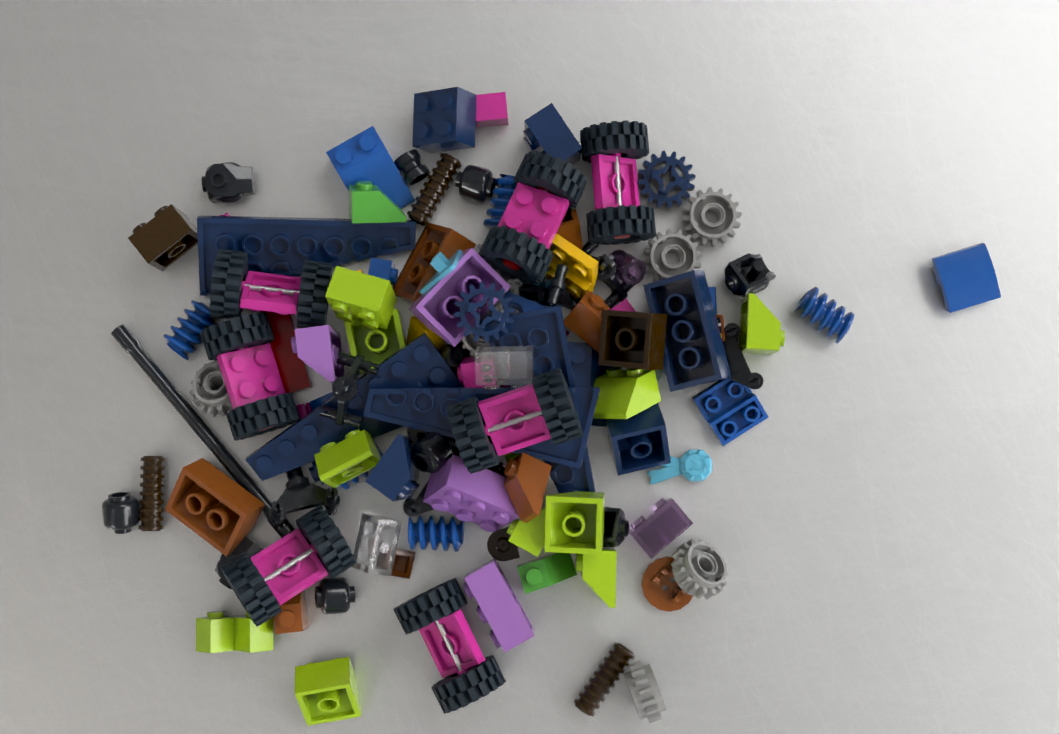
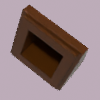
[378,545,416,579]

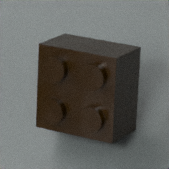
[128,204,198,271]
[598,310,667,370]

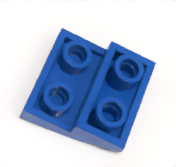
[932,243,1001,313]
[692,378,768,446]

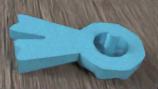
[647,449,713,484]

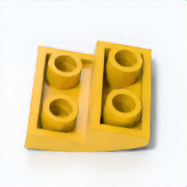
[545,233,598,299]

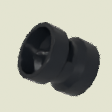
[394,149,430,186]

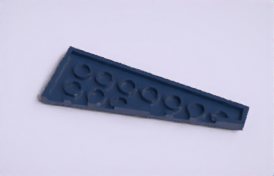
[197,216,416,296]
[480,305,596,493]
[245,332,465,481]
[363,386,600,469]

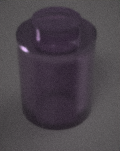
[609,250,646,285]

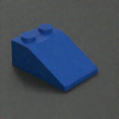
[326,126,415,209]

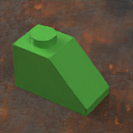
[349,181,406,223]
[517,553,577,594]

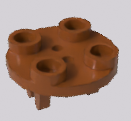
[641,556,693,612]

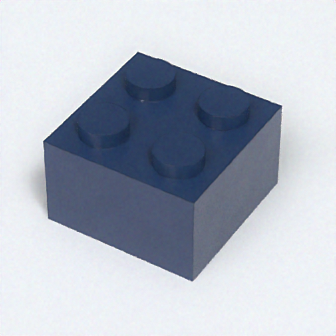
[412,87,476,153]
[523,103,582,165]
[605,403,671,476]

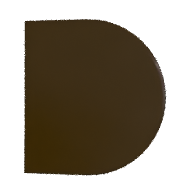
[487,527,520,561]

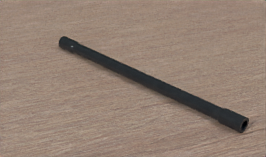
[111,324,295,538]

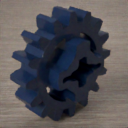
[638,150,696,210]
[454,282,515,343]

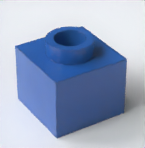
[368,257,398,285]

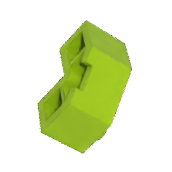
[196,611,273,653]

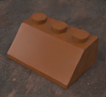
[393,223,476,304]
[164,458,265,557]

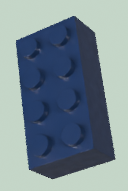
[643,270,732,392]

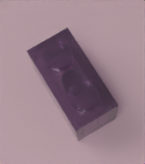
[629,497,693,559]

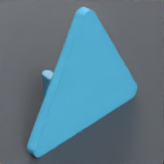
[419,249,462,294]

